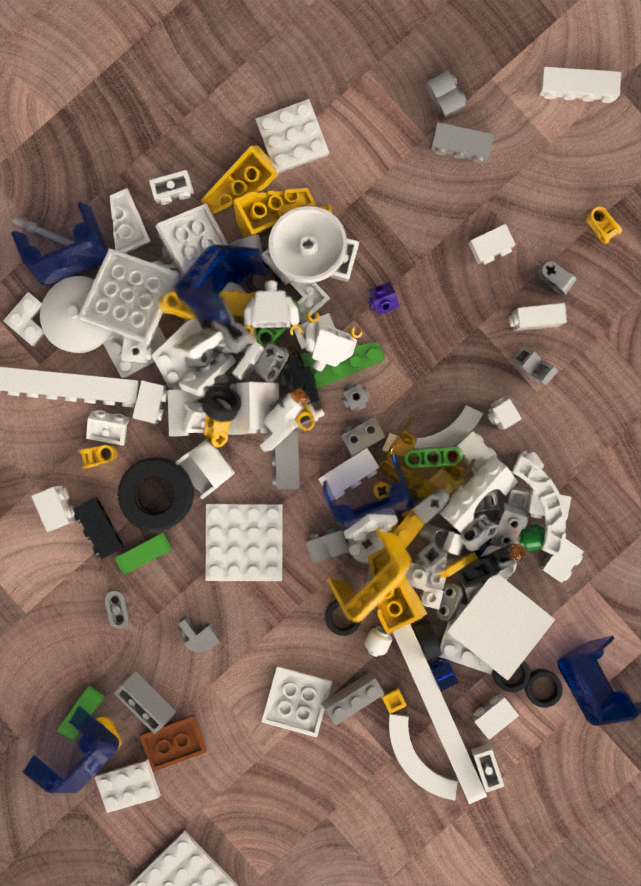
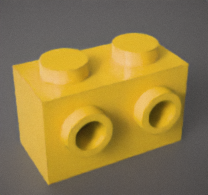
[390,505,425,549]

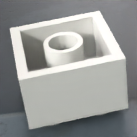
[32,485,76,532]

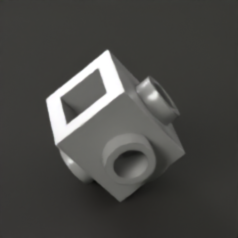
[341,383,370,411]
[418,542,448,576]

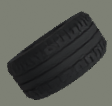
[117,457,194,532]

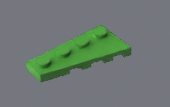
[300,342,385,388]

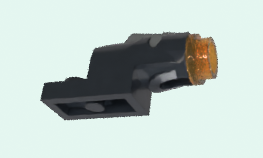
[280,347,322,410]
[457,543,526,587]

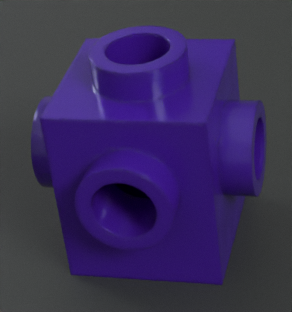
[368,282,399,315]

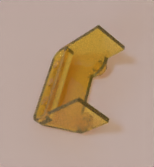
[379,416,476,507]

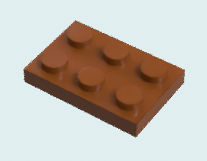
[139,715,207,772]

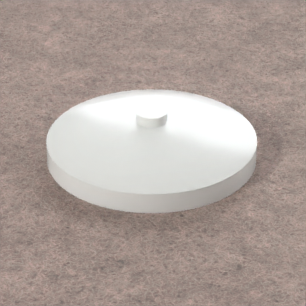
[269,206,347,283]
[40,276,112,353]

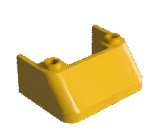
[327,528,411,622]

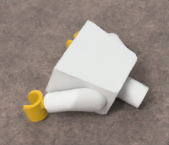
[243,281,302,336]
[305,311,362,371]

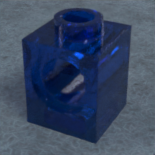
[430,658,459,691]

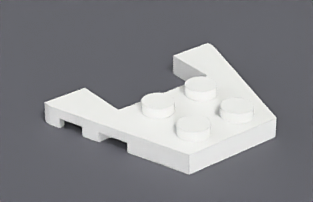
[152,314,229,389]

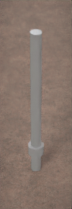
[13,216,106,262]

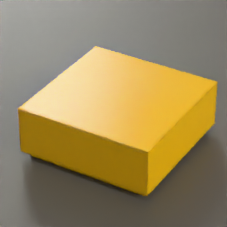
[381,687,407,714]

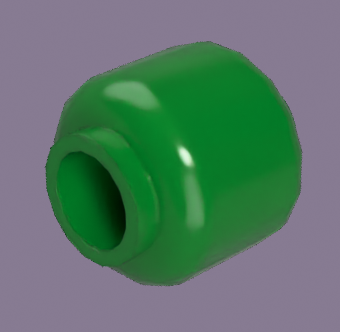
[519,524,545,552]

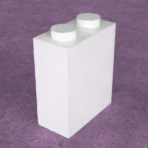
[509,303,567,331]
[237,382,279,434]

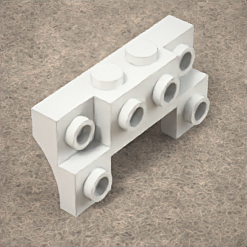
[365,559,446,610]

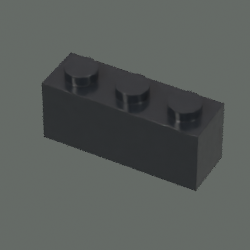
[74,497,125,559]

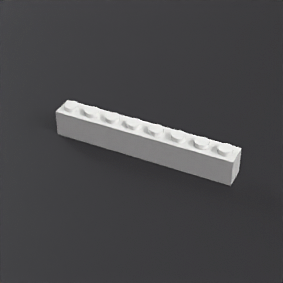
[0,367,141,407]

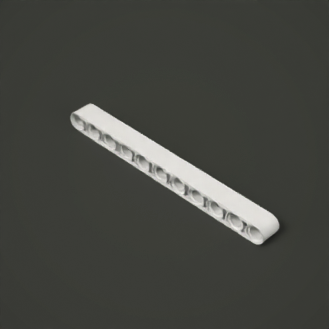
[393,624,487,804]

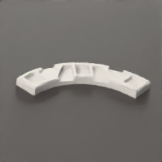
[382,405,483,457]
[511,455,566,558]
[389,713,458,800]

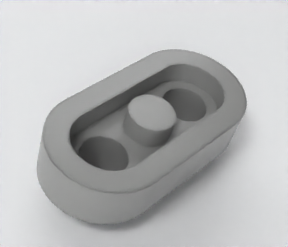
[436,583,463,621]
[105,590,129,629]

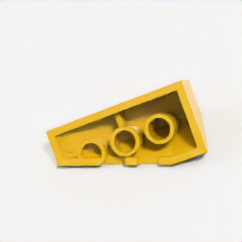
[200,146,279,215]
[233,188,316,238]
[368,548,427,634]

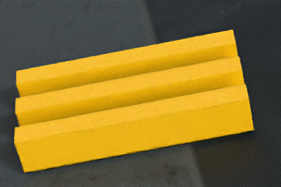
[437,552,478,578]

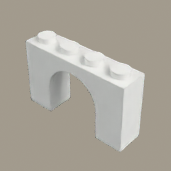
[168,384,246,436]
[440,455,518,533]

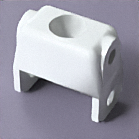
[175,438,235,499]

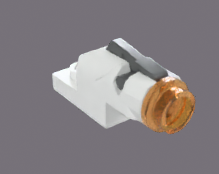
[260,389,309,452]

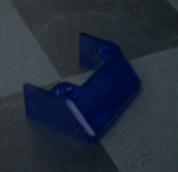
[11,202,108,286]
[174,244,267,323]
[323,454,414,530]
[557,636,641,726]
[22,706,120,794]

